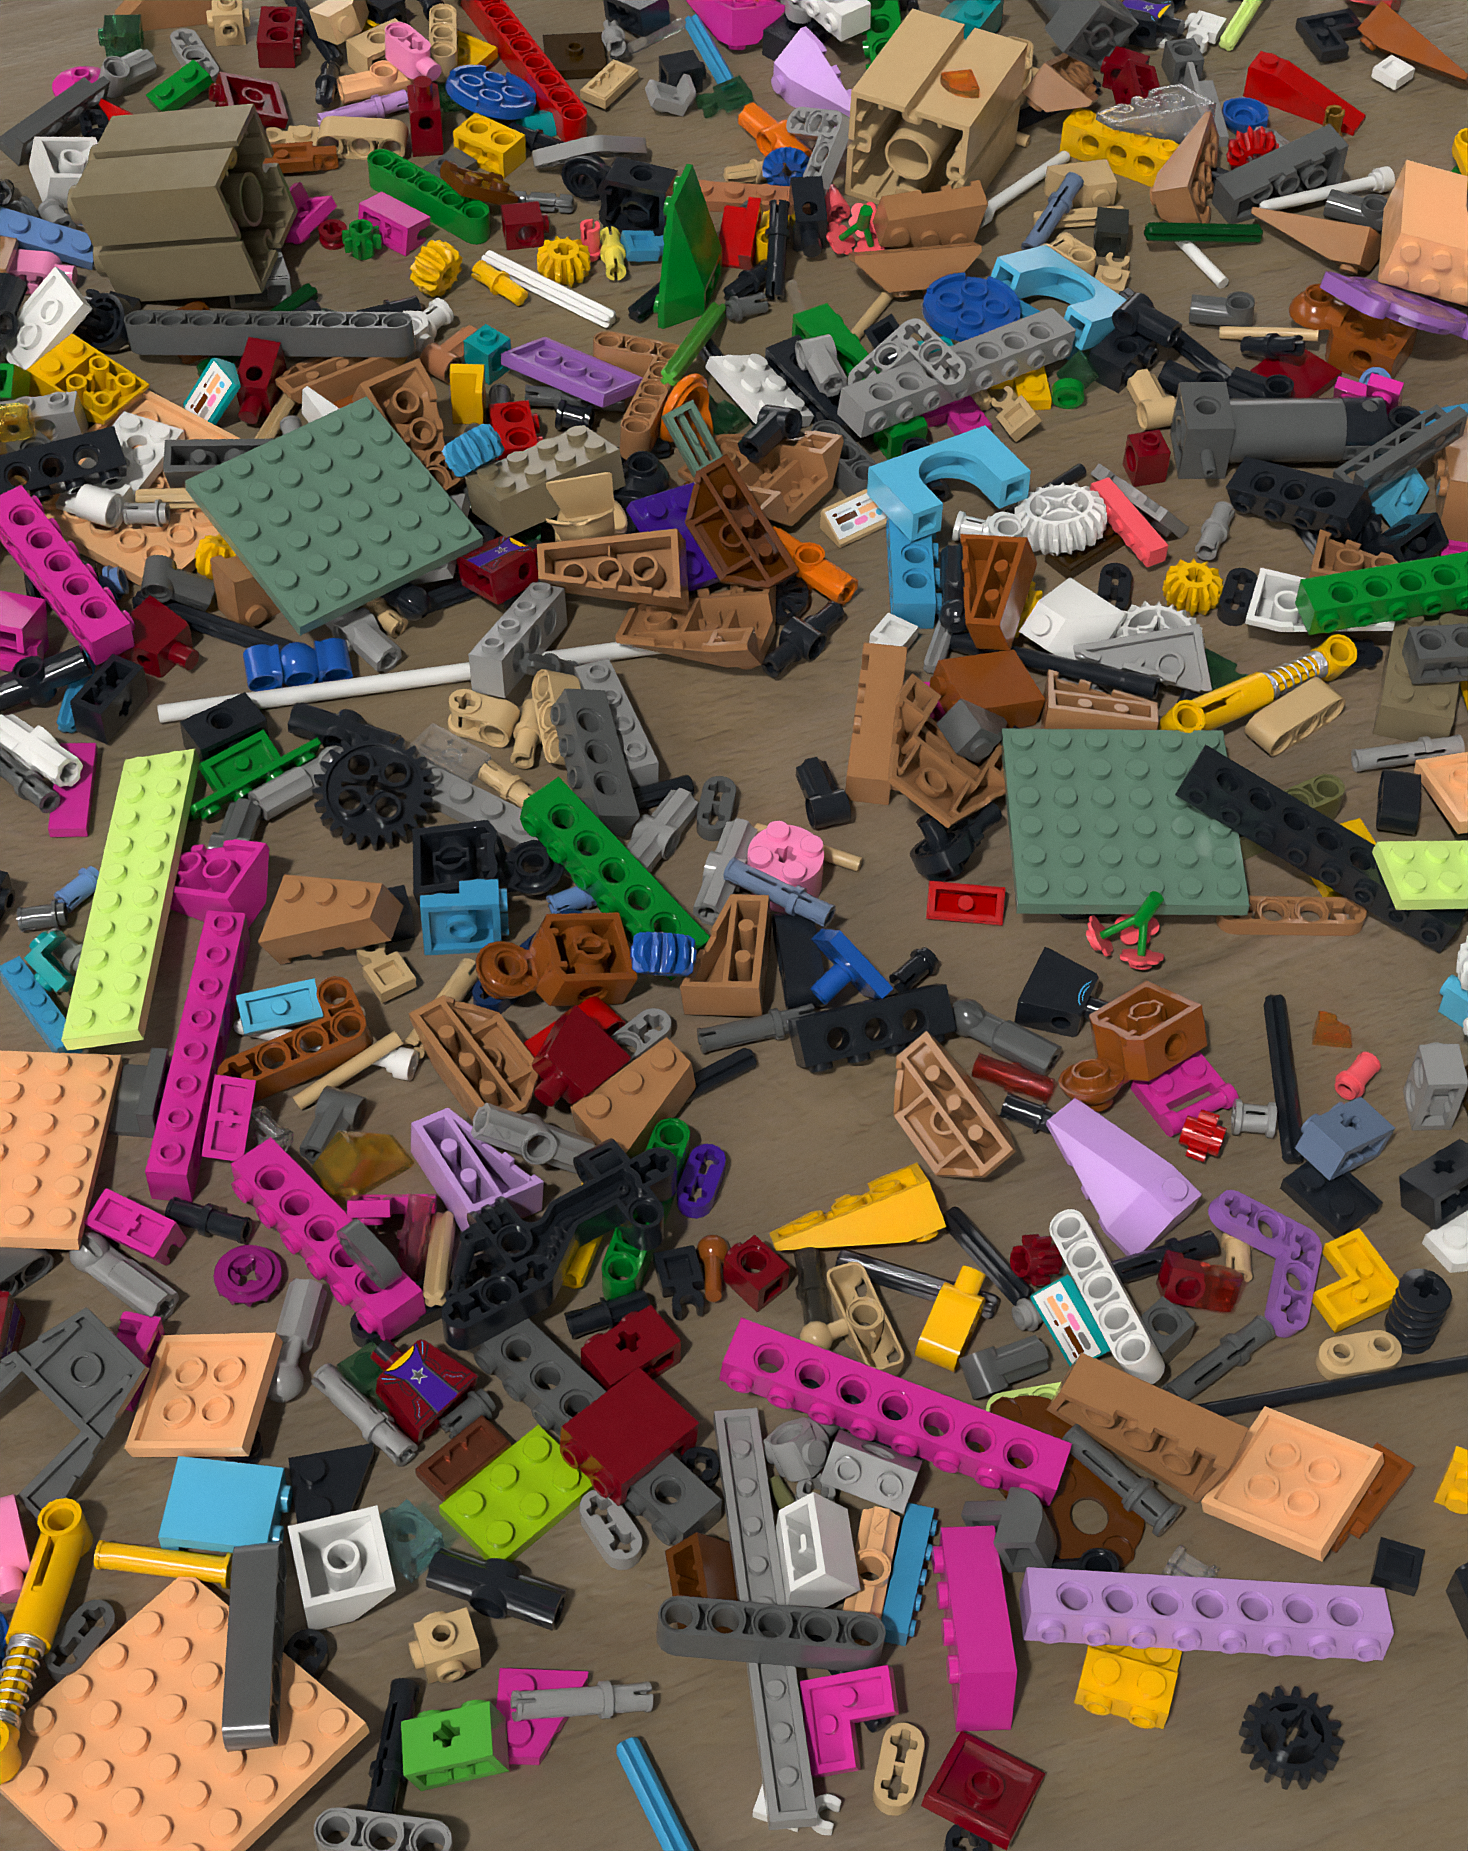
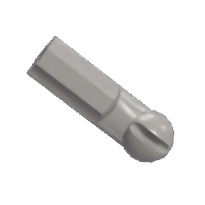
[248,745,343,821]
[69,1232,179,1323]
[267,1278,327,1403]

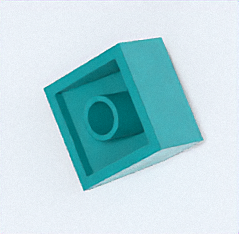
[939,0,1004,40]

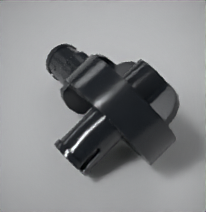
[74,293,133,352]
[910,802,1002,882]

